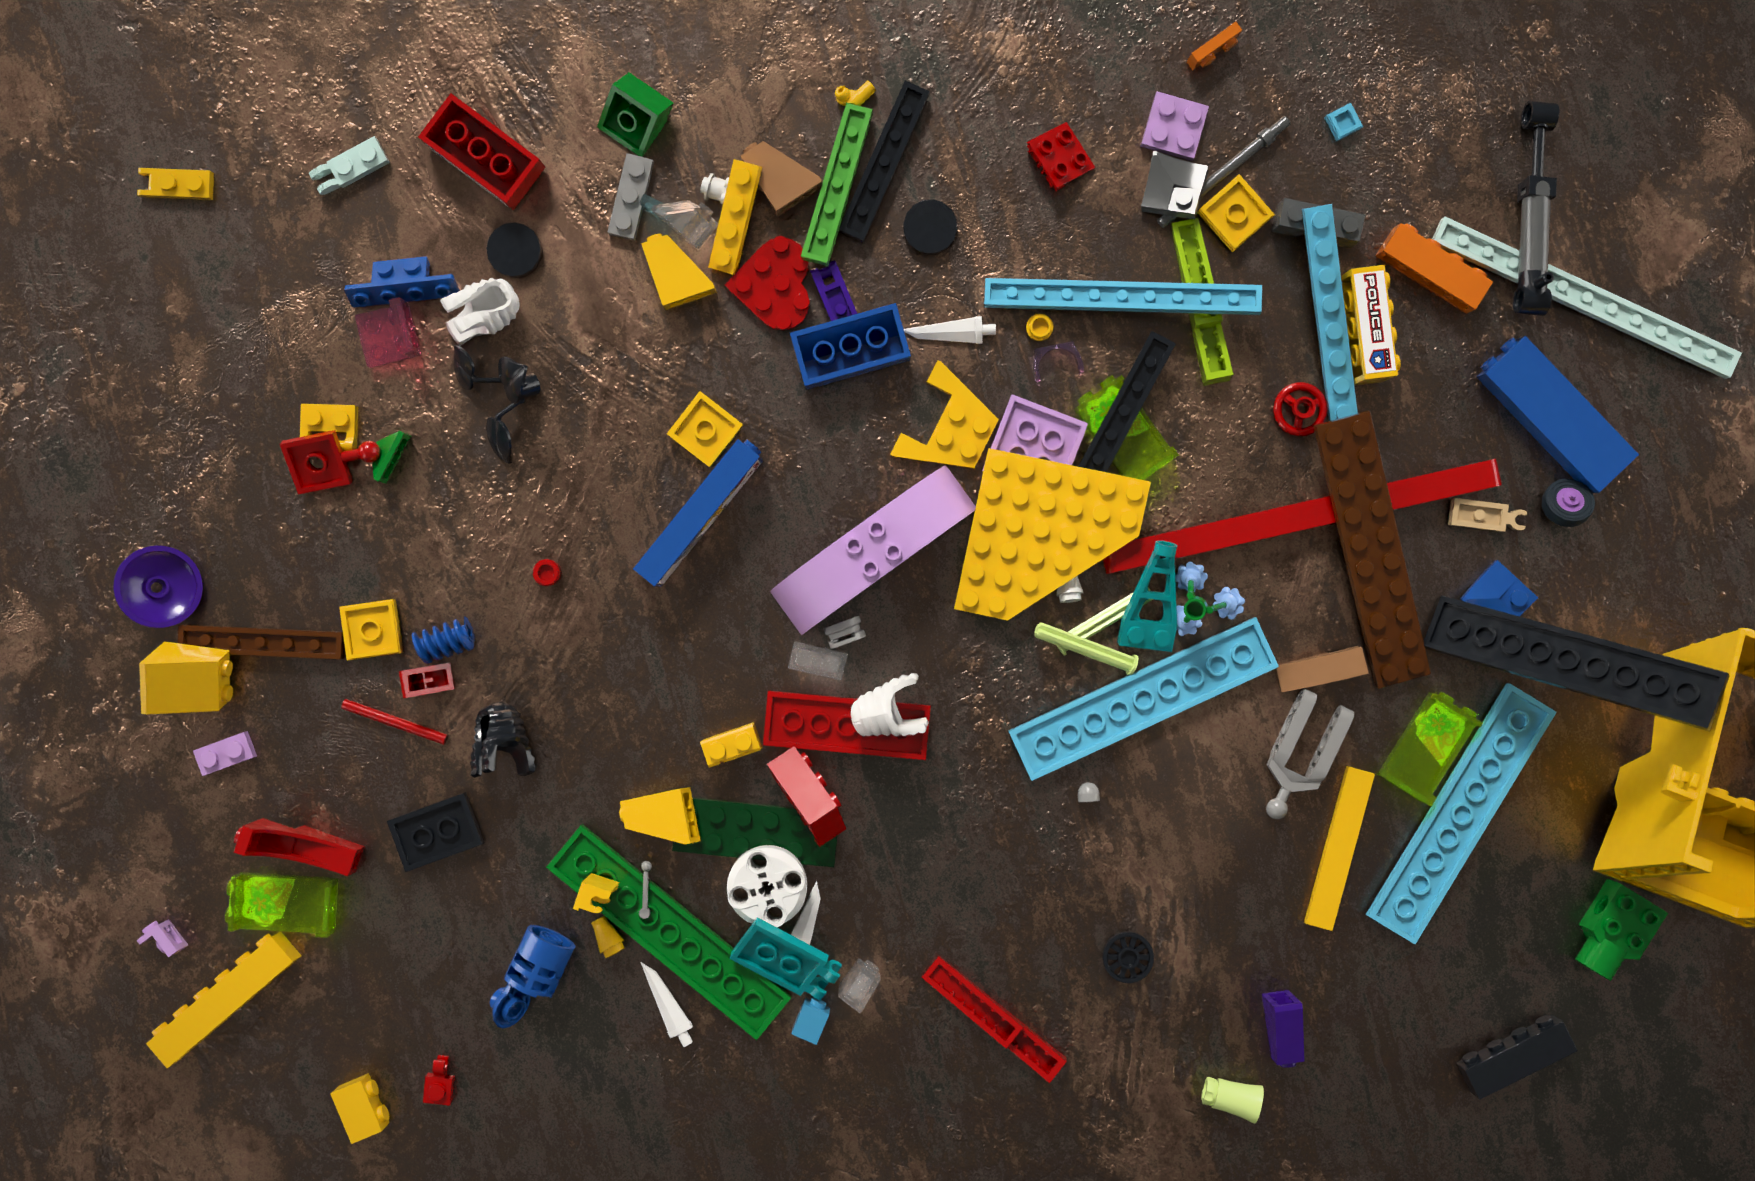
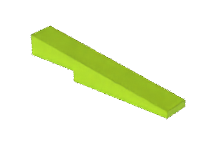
[1171,218,1233,386]

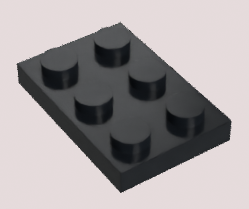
[387,792,485,872]

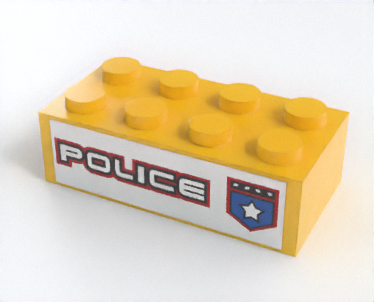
[1341,265,1401,386]

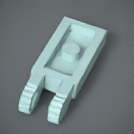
[309,136,390,195]

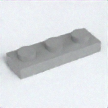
[607,153,654,241]

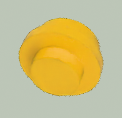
[1026,314,1053,341]

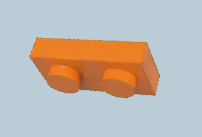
[1187,22,1242,70]

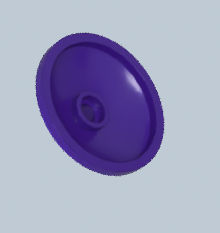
[113,546,203,628]

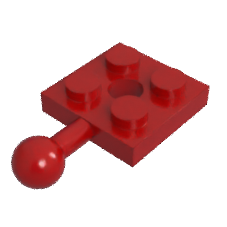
[279,430,381,494]

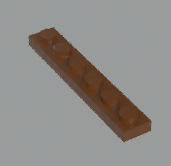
[178,625,345,659]

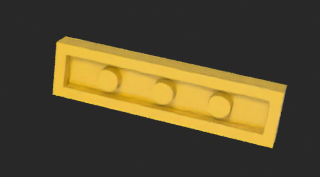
[708,159,762,275]

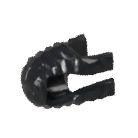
[470,702,536,778]

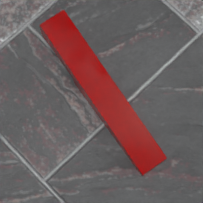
[922,956,1067,1083]

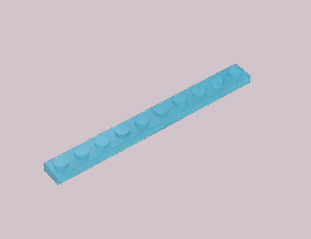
[984,278,1262,315]

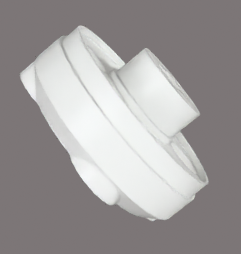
[727,845,807,927]

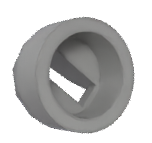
[1078,782,1100,802]

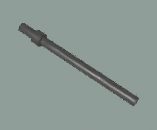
[1157,116,1291,228]

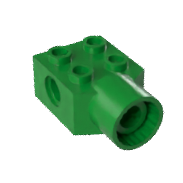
[1575,878,1668,981]

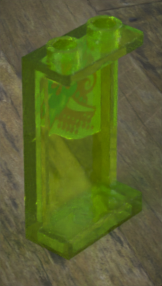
[1074,375,1179,480]
[1377,691,1483,807]
[225,872,338,938]

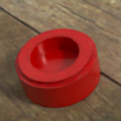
[533,559,562,586]

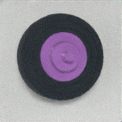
[1542,479,1595,527]

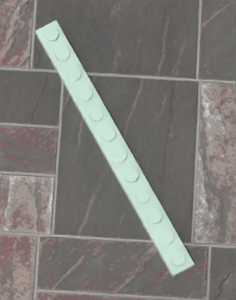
[1432,217,1742,379]

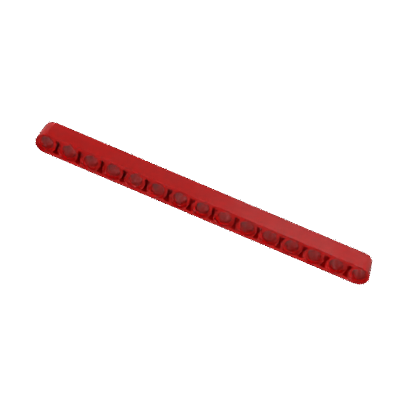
[1103,459,1502,574]

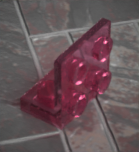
[355,297,422,368]

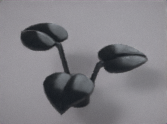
[453,345,540,464]

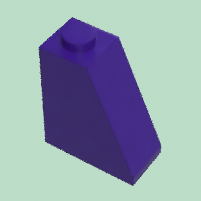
[1262,990,1304,1068]

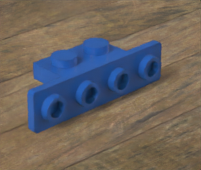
[344,256,460,307]

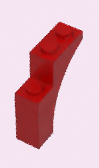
[233,818,365,876]

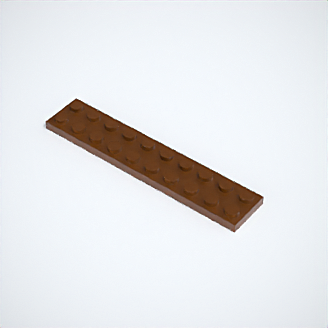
[1313,411,1431,689]

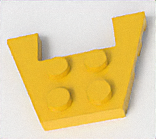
[890,360,999,469]

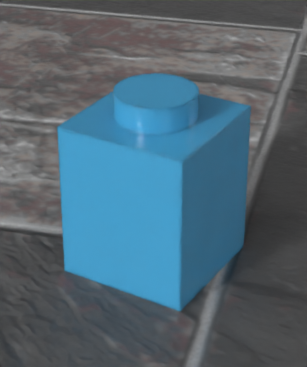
[791,997,830,1045]

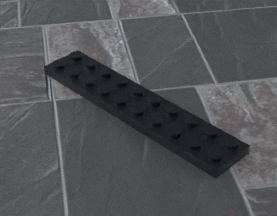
[1424,595,1730,731]

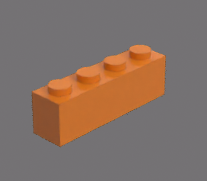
[1376,223,1493,314]

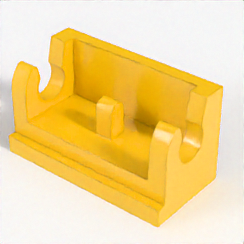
[573,873,620,913]

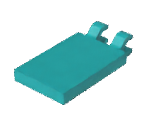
[730,917,842,1000]

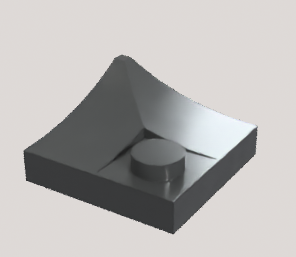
[1141,151,1209,219]

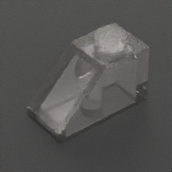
[650,200,718,249]
[838,958,881,1013]

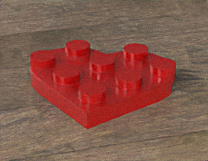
[724,236,810,331]

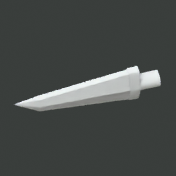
[904,316,996,344]
[791,880,821,945]
[641,962,693,1047]

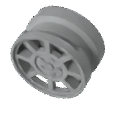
[823,616,866,649]

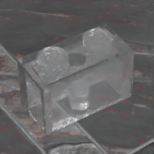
[788,641,848,681]

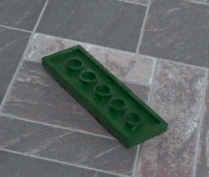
[672,797,838,867]

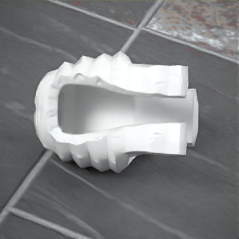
[440,278,520,346]
[850,673,929,736]

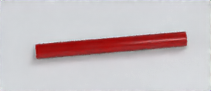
[341,699,448,745]

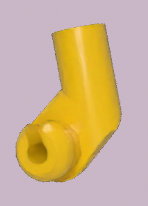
[835,81,876,106]

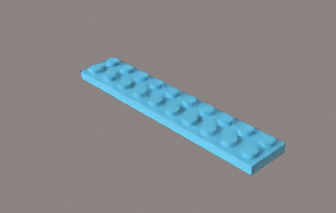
[1008,617,1279,781]
[1366,683,1557,944]

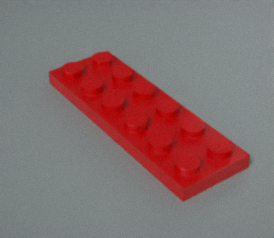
[763,690,931,760]

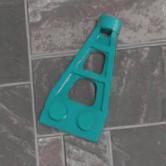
[1117,541,1177,652]

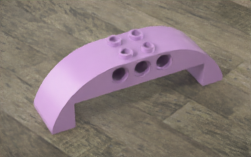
[770,465,976,635]

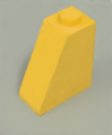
[641,234,717,310]
[619,787,701,844]

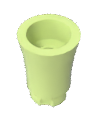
[1201,1077,1264,1124]

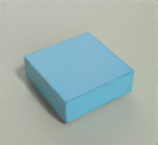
[1324,103,1363,141]

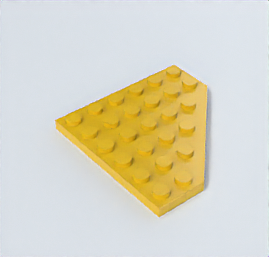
[954,448,1151,621]

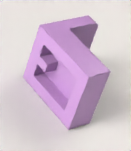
[136,919,188,957]

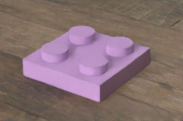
[1140,91,1209,161]

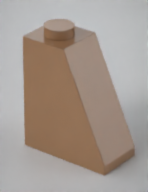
[740,141,822,217]

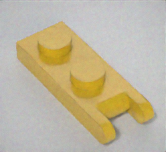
[137,168,214,200]

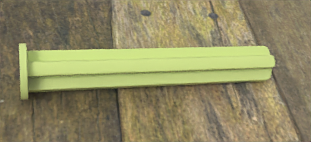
[1057,587,1153,656]
[1034,623,1139,675]

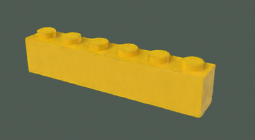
[146,932,302,1068]

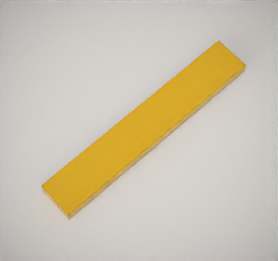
[1304,766,1375,931]

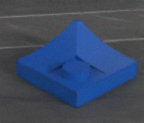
[1460,560,1538,617]

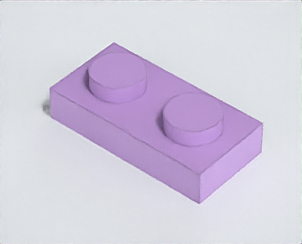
[193,731,257,776]

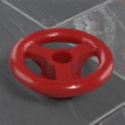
[1273,382,1328,436]

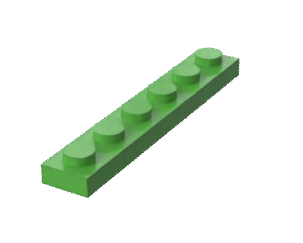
[801,103,873,266]

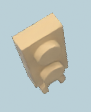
[1448,498,1527,532]

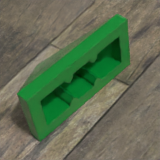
[372,431,411,484]

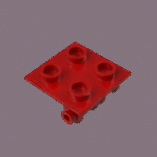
[1027,122,1096,192]

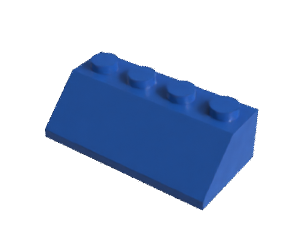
[790,303,911,390]

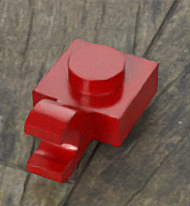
[423,1055,455,1106]

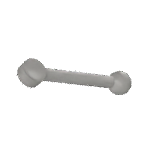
[639,861,652,919]

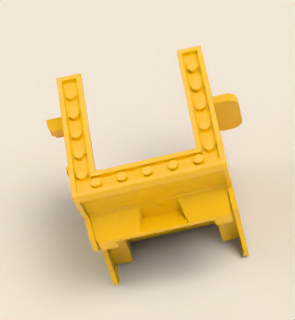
[1593,628,1755,928]

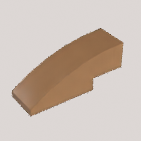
[1275,646,1369,692]

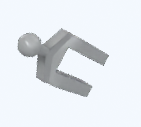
[1266,688,1354,820]

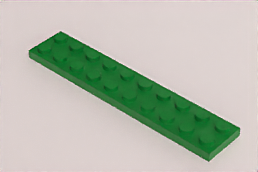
[546,824,792,1040]

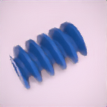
[412,616,475,664]

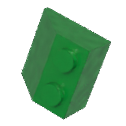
[597,72,674,157]

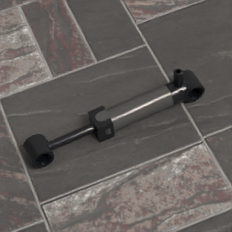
[1513,100,1560,316]

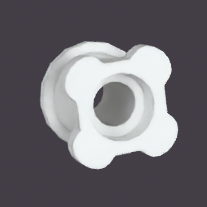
[700,173,729,205]

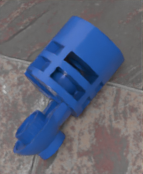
[490,925,576,1029]

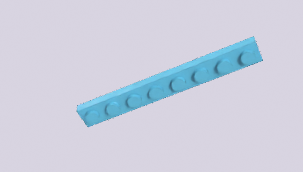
[1302,204,1358,421]

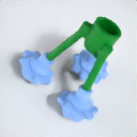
[1175,561,1245,636]

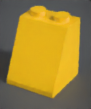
[139,641,233,715]

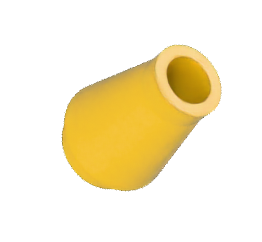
[591,916,625,959]

